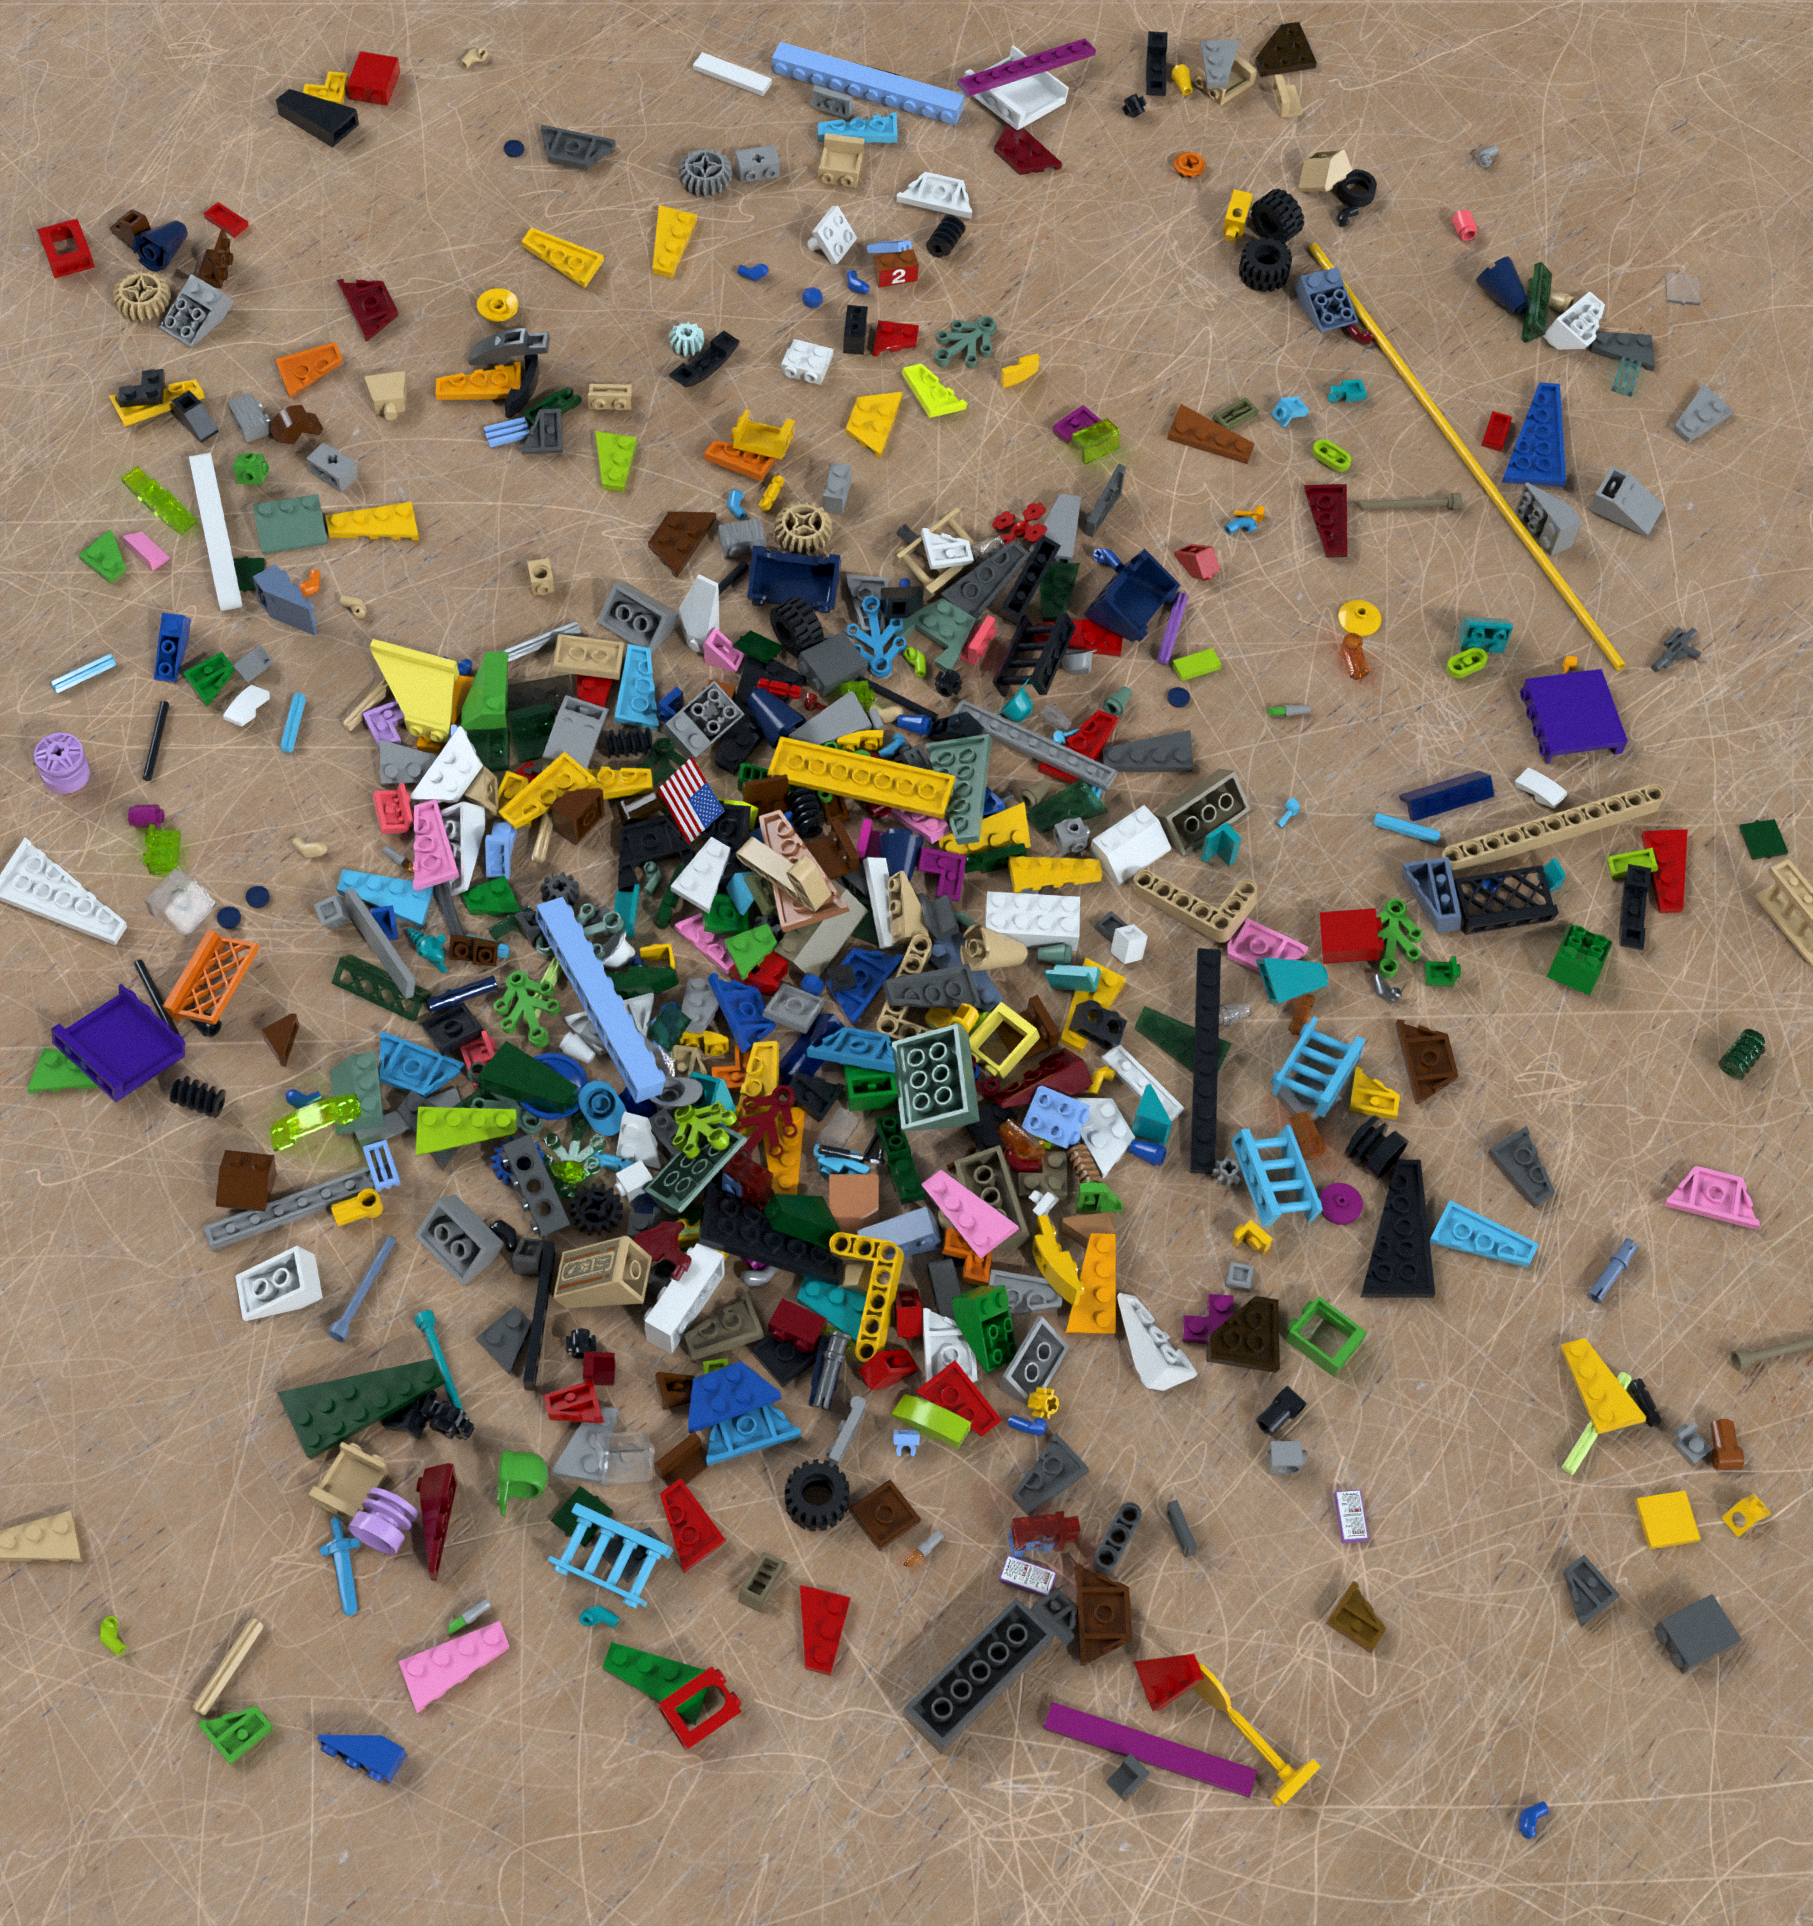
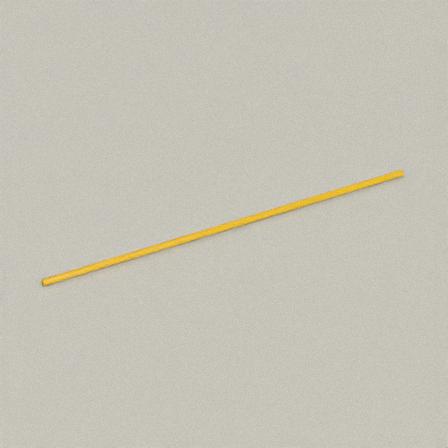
[1308,243,1626,671]

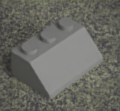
[597,582,679,654]
[414,1195,504,1285]

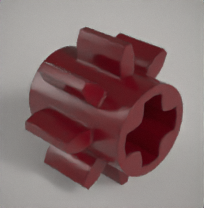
[865,802,892,820]

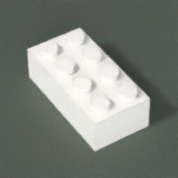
[985,891,1080,951]
[643,1244,725,1355]

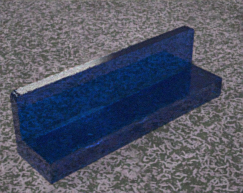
[1399,771,1495,821]
[779,1013,845,1098]

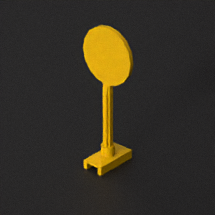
[1184,1654,1321,1807]

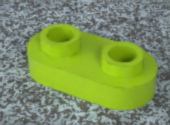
[1312,439,1352,472]
[1446,648,1488,679]

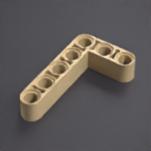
[735,837,831,912]
[1134,870,1258,942]
[877,934,933,1046]

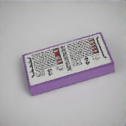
[1334,1489,1369,1543]
[999,1555,1057,1597]

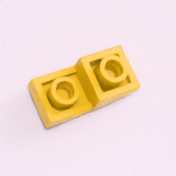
[1000,354,1040,388]
[837,730,883,753]
[679,1030,729,1056]

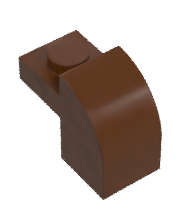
[110,209,151,248]
[269,405,323,445]

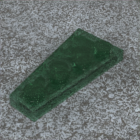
[1135,1006,1232,1073]

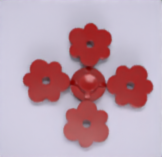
[992,503,1047,551]

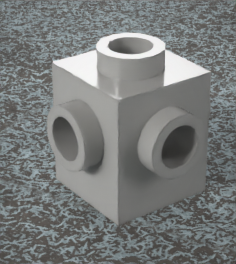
[1053,817,1090,855]

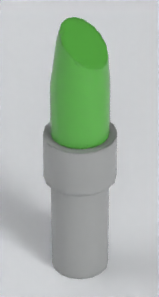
[1267,705,1310,716]
[447,1598,492,1635]

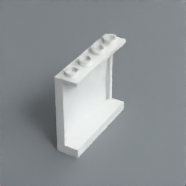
[964,46,1069,130]

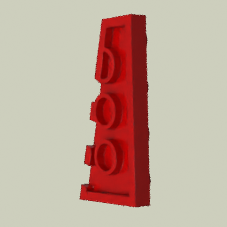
[1034,619,1123,657]
[1038,710,1119,788]

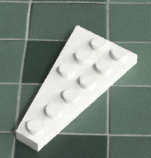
[0,838,127,945]

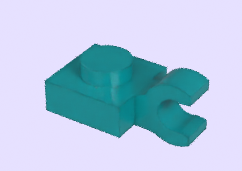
[1327,379,1367,402]

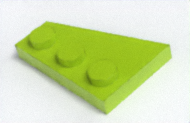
[595,431,637,492]

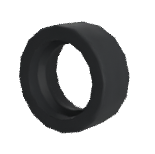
[1337,169,1377,208]

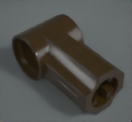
[617,790,664,826]

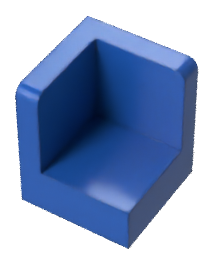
[370,905,399,941]

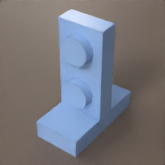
[485,822,517,879]

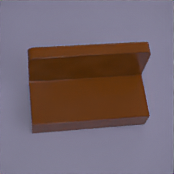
[654,1432,711,1487]

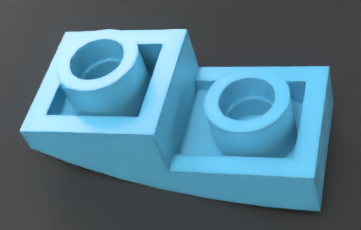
[817,1157,870,1180]

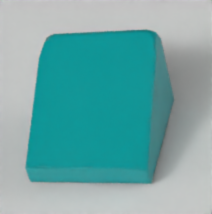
[1537,858,1566,892]

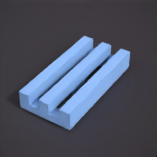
[867,240,912,253]
[484,417,530,448]
[363,1140,401,1192]

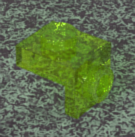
[841,680,875,711]

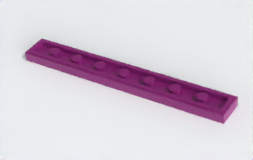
[957,38,1096,97]
[1044,1702,1257,1798]

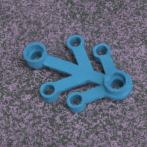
[846,596,907,678]

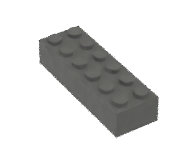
[903,1597,1055,1754]

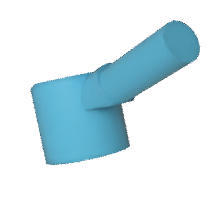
[1052,728,1079,746]
[1277,798,1300,828]

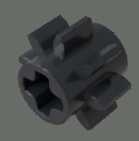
[1122,93,1147,118]
[934,669,962,697]
[566,1328,596,1359]

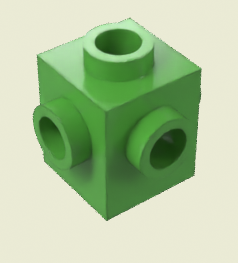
[233,452,269,485]

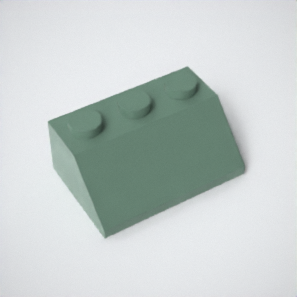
[253,494,328,555]
[330,1052,385,1136]

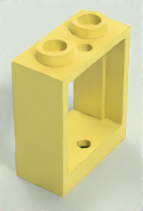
[969,1002,1040,1079]

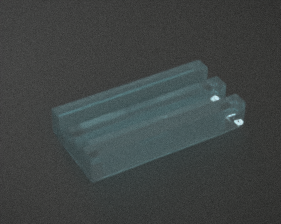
[1611,357,1642,397]

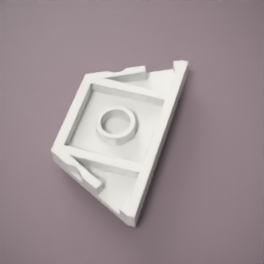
[897,172,972,219]
[410,726,483,803]
[565,993,654,1055]
[1073,1098,1135,1179]
[922,1308,978,1402]

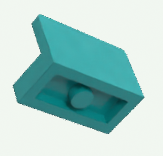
[1200,822,1242,866]
[612,884,640,938]
[1045,964,1101,992]

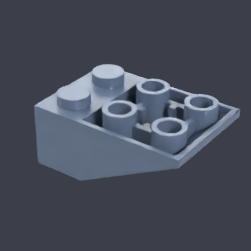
[1294,267,1358,333]
[253,564,318,635]

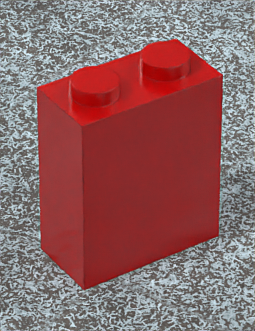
[347,51,400,106]
[1320,908,1384,964]

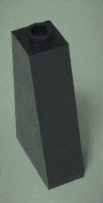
[276,89,359,148]

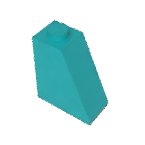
[1256,957,1329,1004]

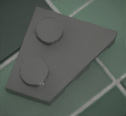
[1030,1588,1077,1646]

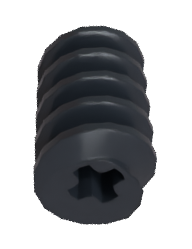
[926,215,966,258]
[606,726,653,759]
[788,787,825,838]
[170,1076,226,1119]

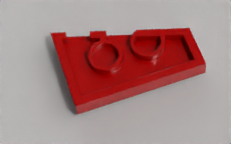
[659,1478,726,1573]
[800,1585,851,1676]

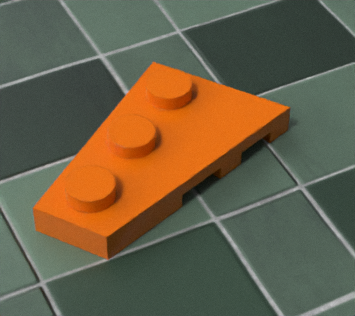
[275,342,343,398]
[704,441,777,481]

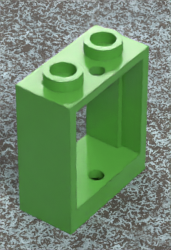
[1286,1296,1367,1377]

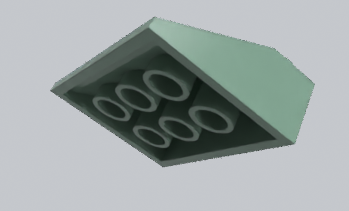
[892,1023,980,1131]
[644,1123,747,1215]

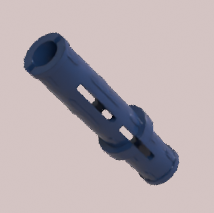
[426,975,498,1013]

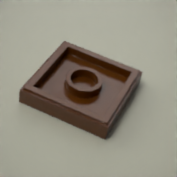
[849,1479,921,1551]

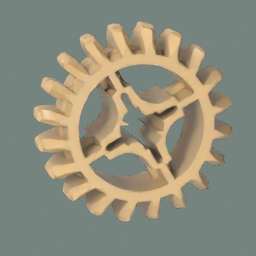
[113,270,171,322]
[774,501,832,555]

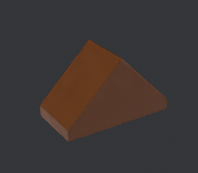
[261,1013,300,1067]
[655,1372,695,1410]

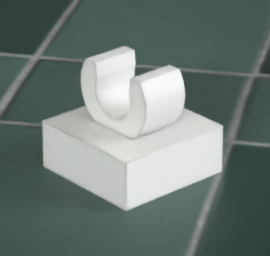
[1029,1190,1059,1216]

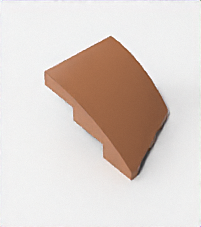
[829,1174,879,1253]

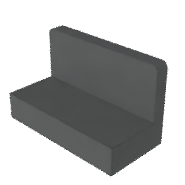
[919,893,960,942]

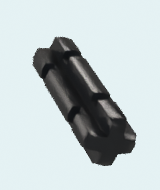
[1629,1378,1662,1427]

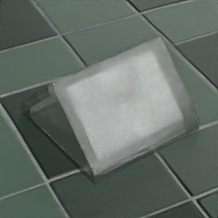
[595,1431,655,1485]

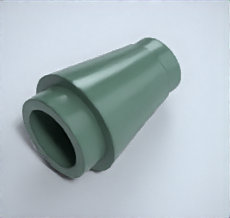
[1103,686,1132,716]
[1038,943,1072,965]

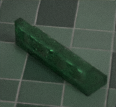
[1521,262,1552,343]
[331,954,432,1022]

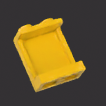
[731,410,795,460]

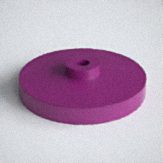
[1319,1183,1363,1225]

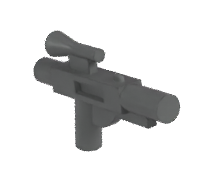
[1651,627,1702,672]

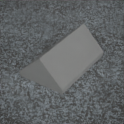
[1000,1316,1070,1406]

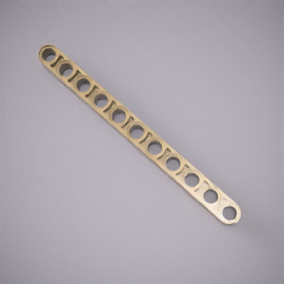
[1441,784,1665,875]

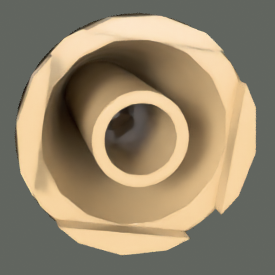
[960,925,1028,972]

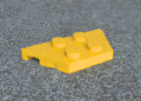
[846,392,903,458]

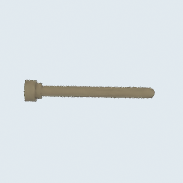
[1359,493,1462,510]
[1731,1337,1813,1371]

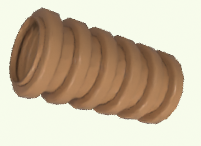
[1067,1144,1102,1183]

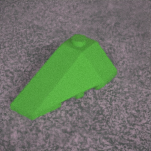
[461,652,508,730]

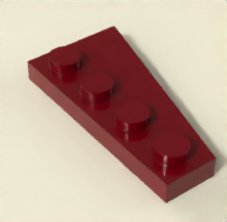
[1304,484,1347,558]

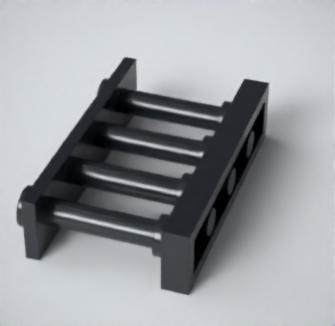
[992,613,1076,697]

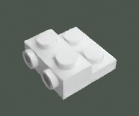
[781,339,833,385]

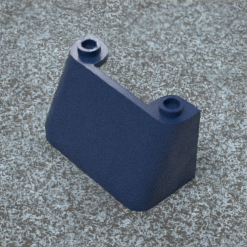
[747,545,842,613]
[1084,548,1181,642]

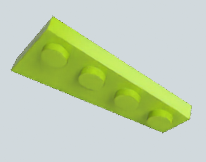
[415,1107,517,1157]

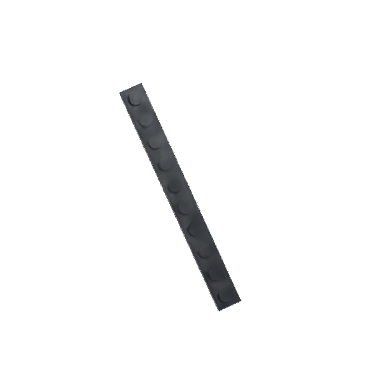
[1190,948,1221,1174]

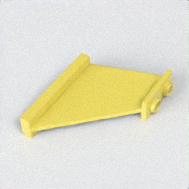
[370,639,459,743]

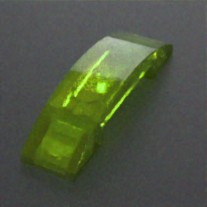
[269,1094,362,1152]

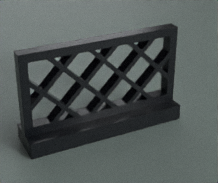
[1454,865,1559,935]

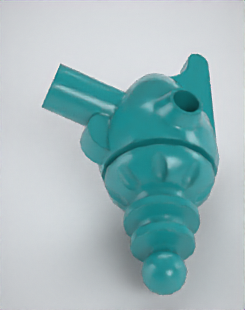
[407,928,448,973]

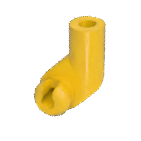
[1086,1066,1116,1095]

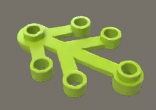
[672,1102,737,1159]

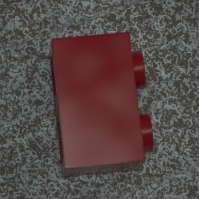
[768,1298,827,1354]

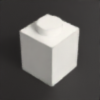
[614,1160,653,1203]

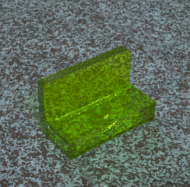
[1072,418,1119,465]

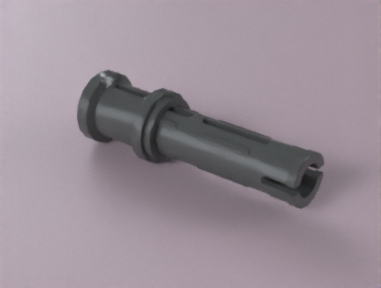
[813,1330,851,1410]

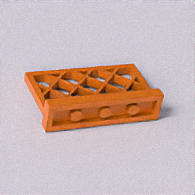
[163,930,260,1025]

